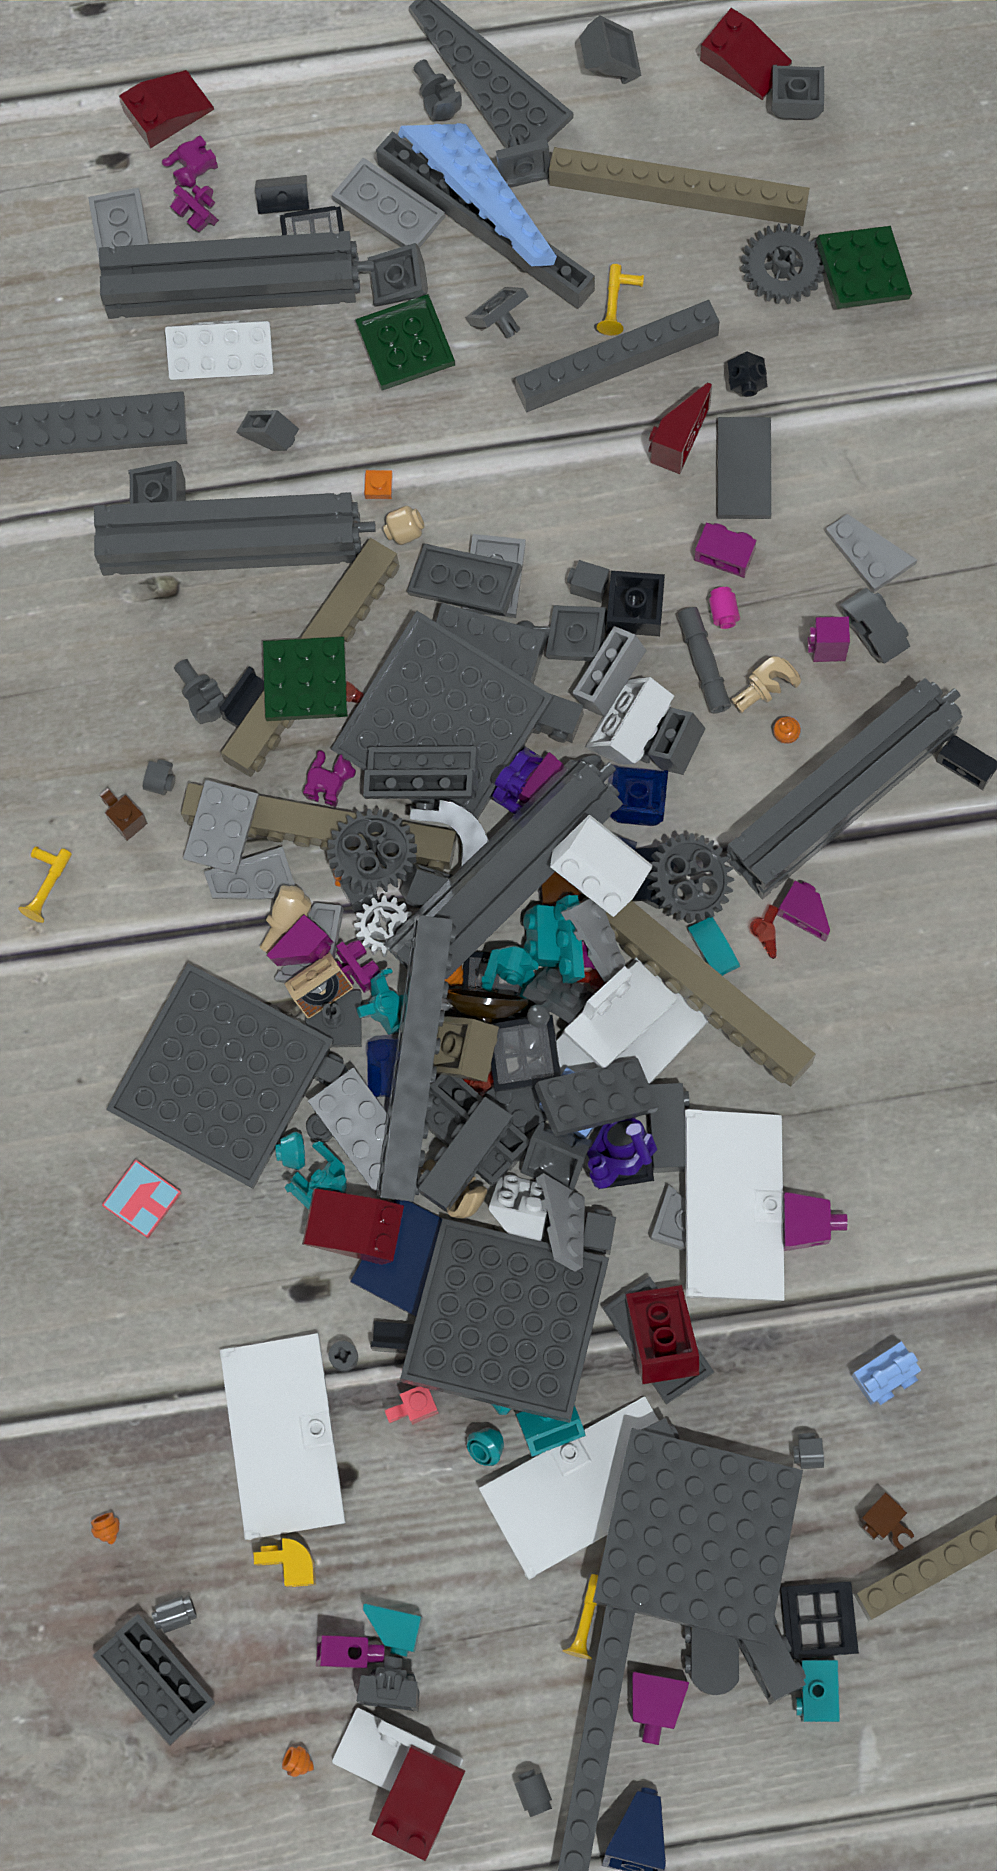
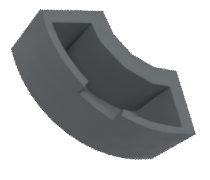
[840,588,911,664]

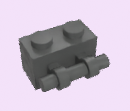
[640,707,706,775]

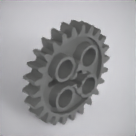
[327,809,417,894]
[646,833,734,923]

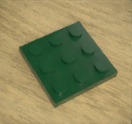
[816,226,912,309]
[355,294,455,391]
[263,637,348,721]

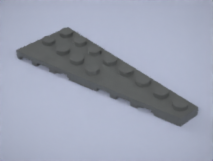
[409,0,574,148]

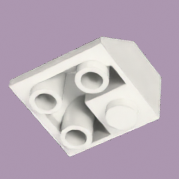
[489,1174,548,1241]

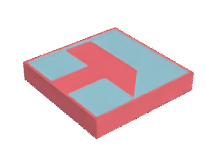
[102,1160,182,1238]

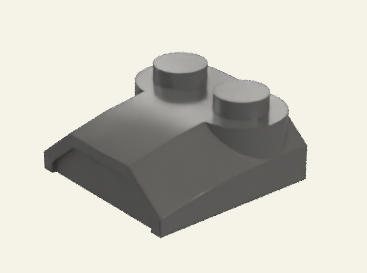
[771,65,824,119]
[367,243,428,306]
[128,461,186,504]

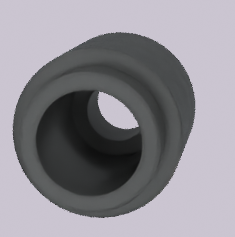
[152,1596,197,1633]
[515,1769,552,1817]

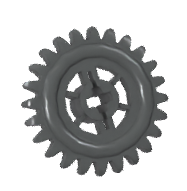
[741,223,826,304]

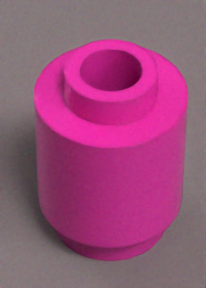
[709,587,740,629]

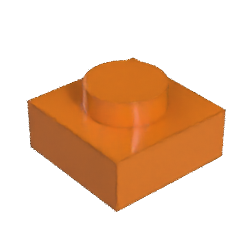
[365,470,393,499]

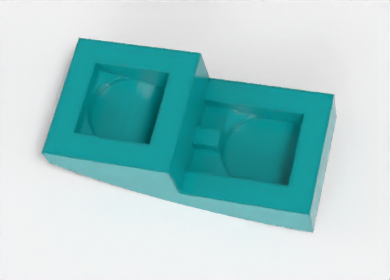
[688,917,740,976]

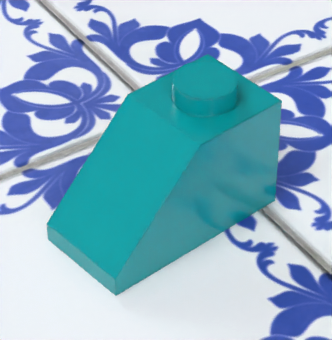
[363,1604,423,1657]

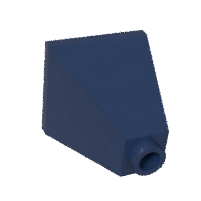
[602,1787,666,1871]

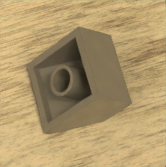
[433,1016,499,1082]

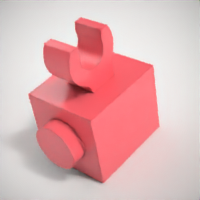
[385,1386,439,1425]

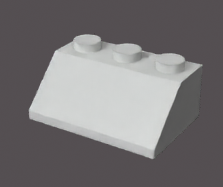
[586,677,674,765]
[550,814,652,917]

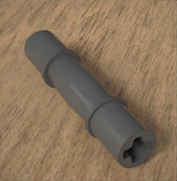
[678,607,731,714]

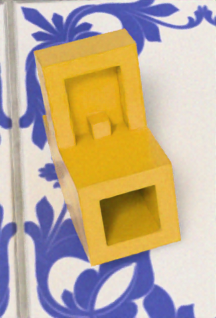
[253,1538,316,1587]

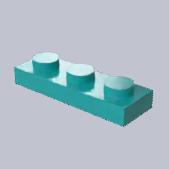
[555,895,585,983]

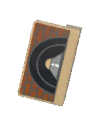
[284,952,353,1018]

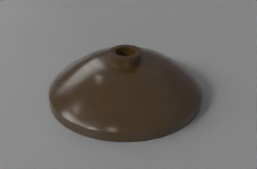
[446,989,528,1024]

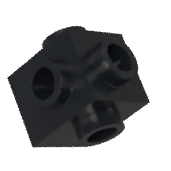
[727,351,768,397]

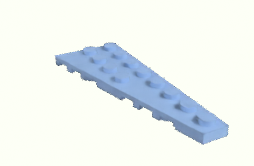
[398,123,557,266]

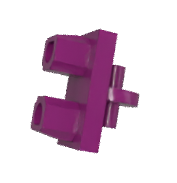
[170,185,219,232]
[336,940,381,993]

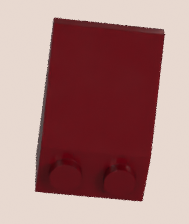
[700,8,792,100]
[119,70,214,149]
[648,382,712,474]
[302,1188,404,1265]
[626,1285,699,1385]
[371,1745,466,1861]

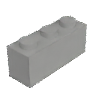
[573,626,646,717]

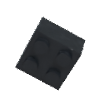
[606,570,665,637]

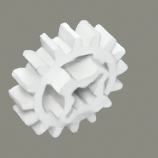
[354,896,412,957]

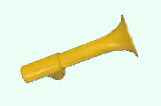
[596,264,644,336]
[18,846,72,923]
[562,1574,598,1660]

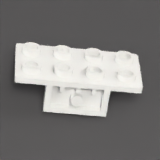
[165,320,274,380]
[564,962,678,1069]
[332,1708,463,1791]

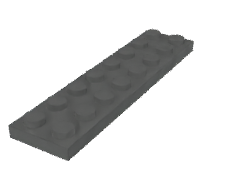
[0,391,187,460]

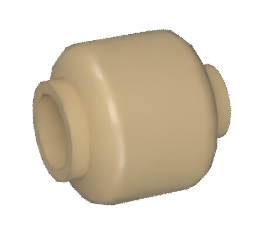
[383,506,425,545]

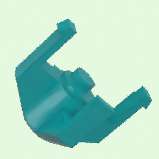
[482,946,539,1010]
[356,968,404,1035]
[284,1141,347,1210]

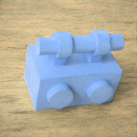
[851,1341,921,1405]

